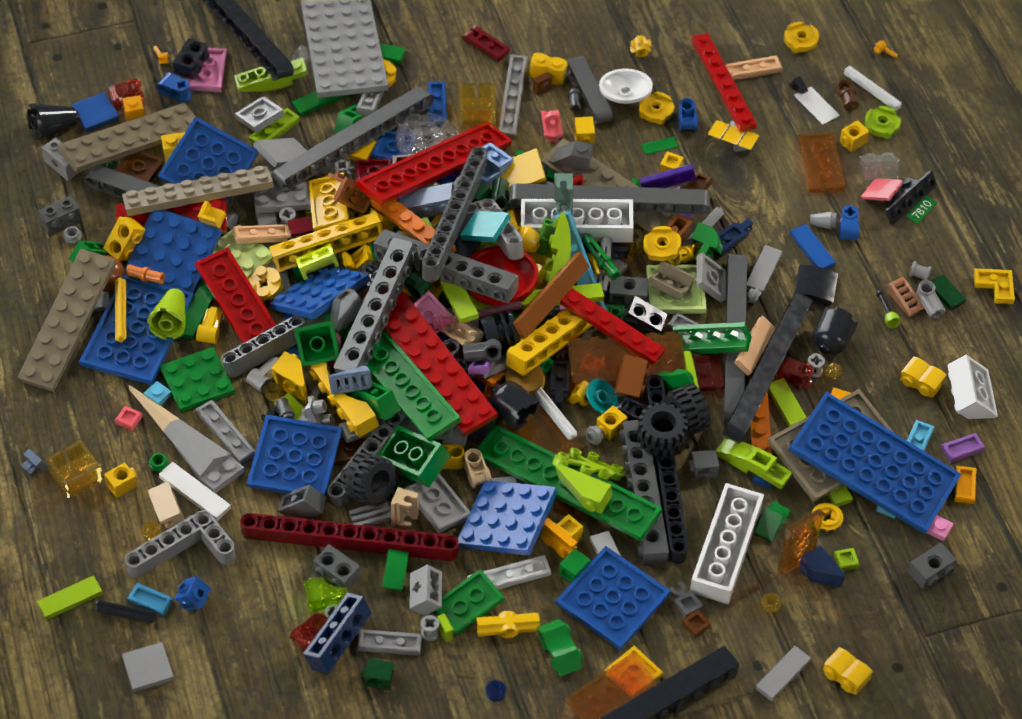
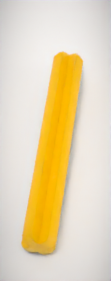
[115,278,127,343]

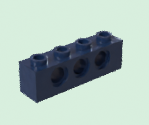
[303,593,372,674]

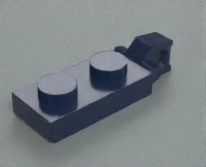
[718,218,753,257]

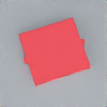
[861,179,903,201]

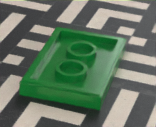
[435,569,505,636]

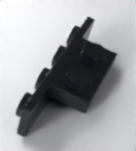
[884,171,937,225]

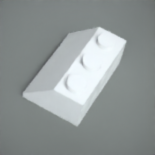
[948,355,998,419]

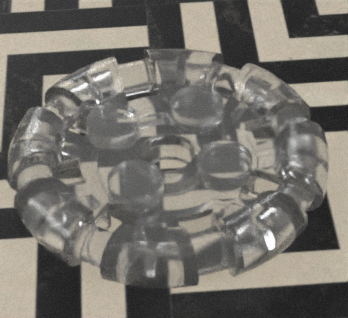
[395,113,459,155]

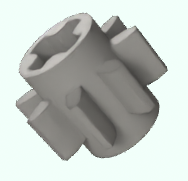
[331,160,354,179]

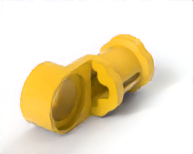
[668,244,701,265]

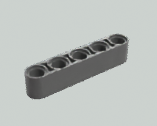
[566,56,613,125]

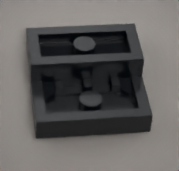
[793,265,838,306]

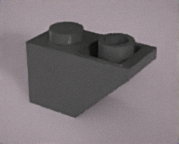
[330,288,363,332]

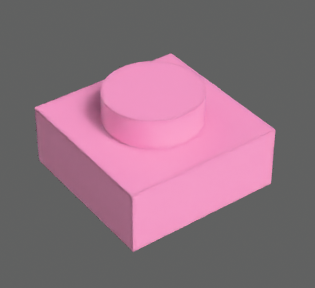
[926,515,954,542]

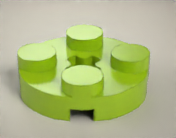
[864,106,901,139]

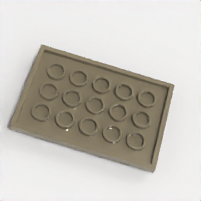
[767,389,893,503]

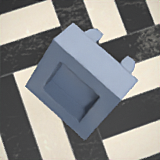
[22,449,49,475]

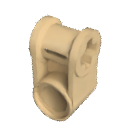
[464,448,492,488]

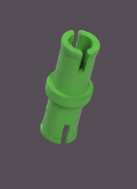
[536,218,554,255]

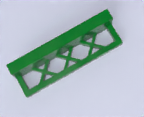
[673,322,752,355]

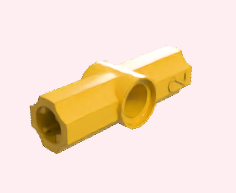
[476,611,540,638]

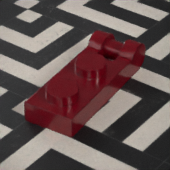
[462,26,510,62]

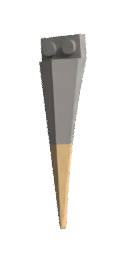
[129,385,245,494]

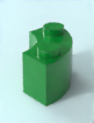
[537,619,583,676]

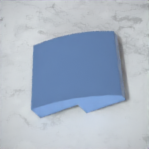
[481,142,513,185]

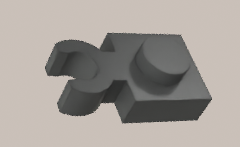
[669,582,703,618]

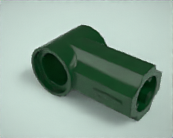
[490,178,509,211]
[393,269,433,299]

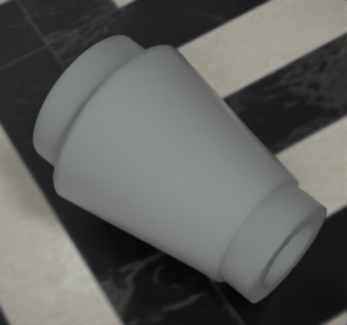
[810,211,837,229]

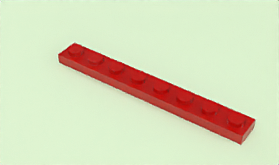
[691,33,757,132]

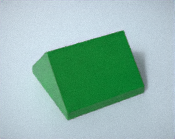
[294,321,340,367]

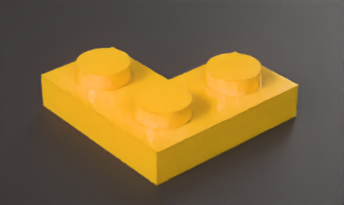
[973,269,1015,304]

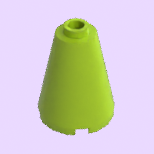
[147,289,186,339]

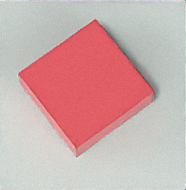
[115,406,142,431]

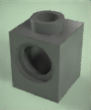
[688,450,719,479]

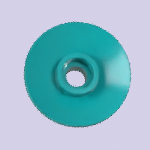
[586,379,618,414]

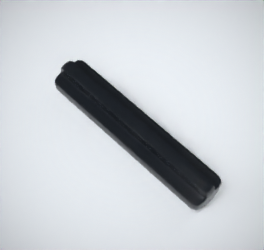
[95,600,156,623]

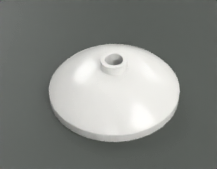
[599,69,652,104]

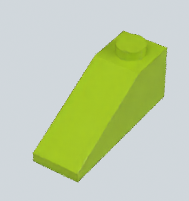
[556,464,612,514]

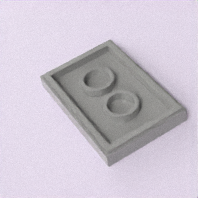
[253,138,307,168]
[406,474,471,533]

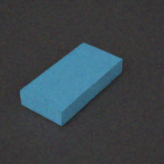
[127,583,173,618]

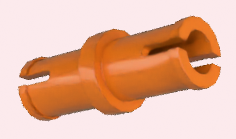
[126,264,165,285]

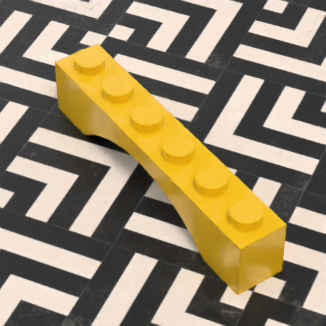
[303,361,379,438]

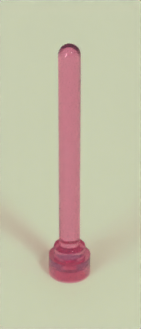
[431,301,523,332]

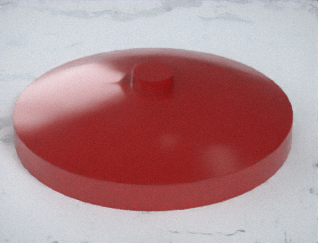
[466,246,538,306]

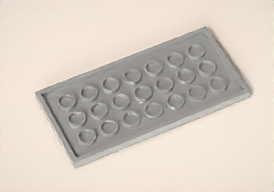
[301,0,388,98]

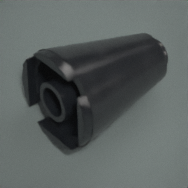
[27,103,79,139]

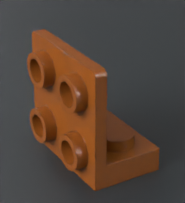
[327,172,371,214]

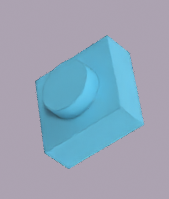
[144,381,172,406]

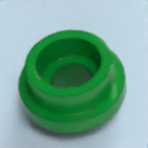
[149,453,169,472]

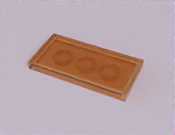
[798,132,846,193]
[502,406,584,459]
[777,508,824,575]
[565,652,658,719]

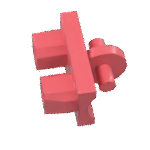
[541,110,563,143]

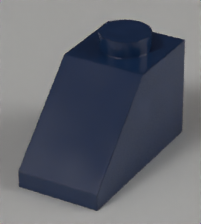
[799,545,845,587]

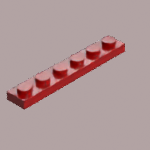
[560,288,665,365]

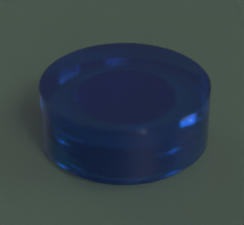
[485,680,506,702]

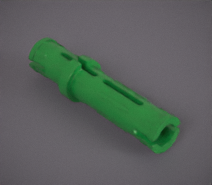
[581,234,621,280]

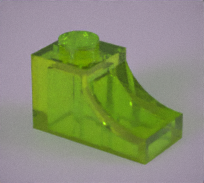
[303,577,348,612]

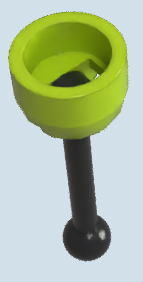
[876,290,901,328]

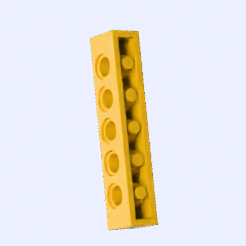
[269,212,383,272]
[506,309,592,376]

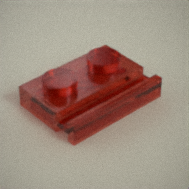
[692,354,725,392]

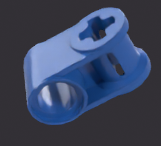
[156,72,191,103]
[678,98,698,132]
[839,205,859,241]

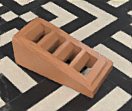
[887,277,924,317]

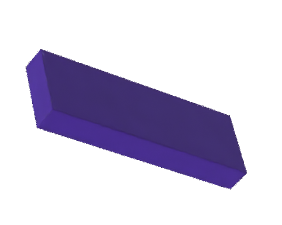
[639,164,696,188]

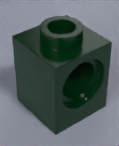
[362,658,394,691]

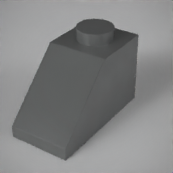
[553,141,593,171]
[278,485,326,518]

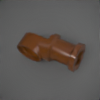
[836,80,859,111]

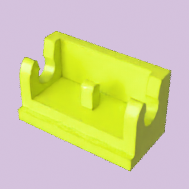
[295,244,339,280]

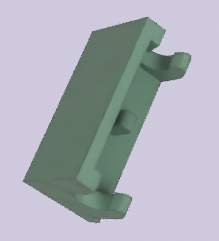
[554,174,573,214]

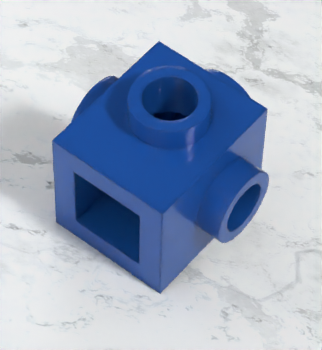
[174,576,211,611]

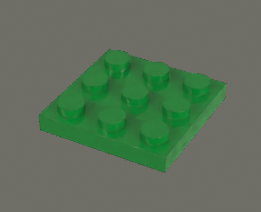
[160,347,235,413]

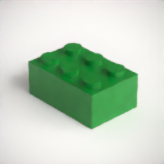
[377,425,451,488]

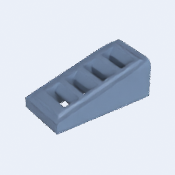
[328,365,373,395]

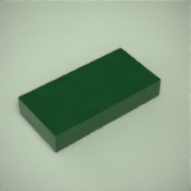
[931,274,966,311]

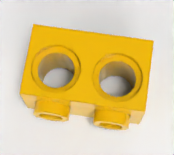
[103,217,146,261]

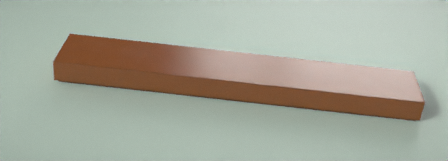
[513,252,589,338]

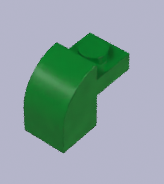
[691,222,723,262]

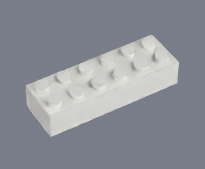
[521,199,633,242]
[690,483,764,604]

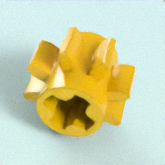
[630,36,652,57]

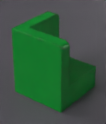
[558,549,590,584]

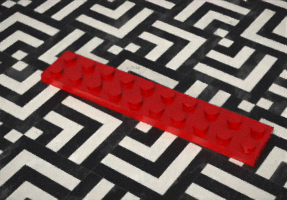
[356,121,512,206]
[362,291,498,437]

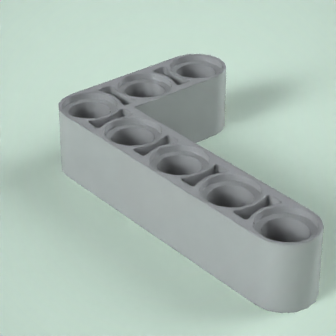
[459,199,524,260]
[125,511,235,578]

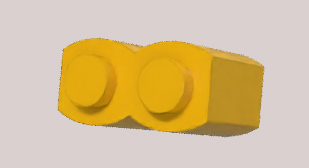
[530,53,568,85]
[900,357,946,398]
[823,647,873,695]

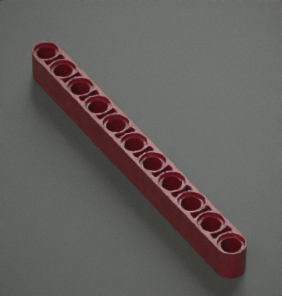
[240,513,459,561]

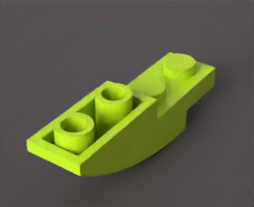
[234,58,309,92]
[545,212,572,285]
[716,439,793,489]

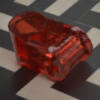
[107,79,144,108]
[775,357,813,388]
[289,613,327,652]

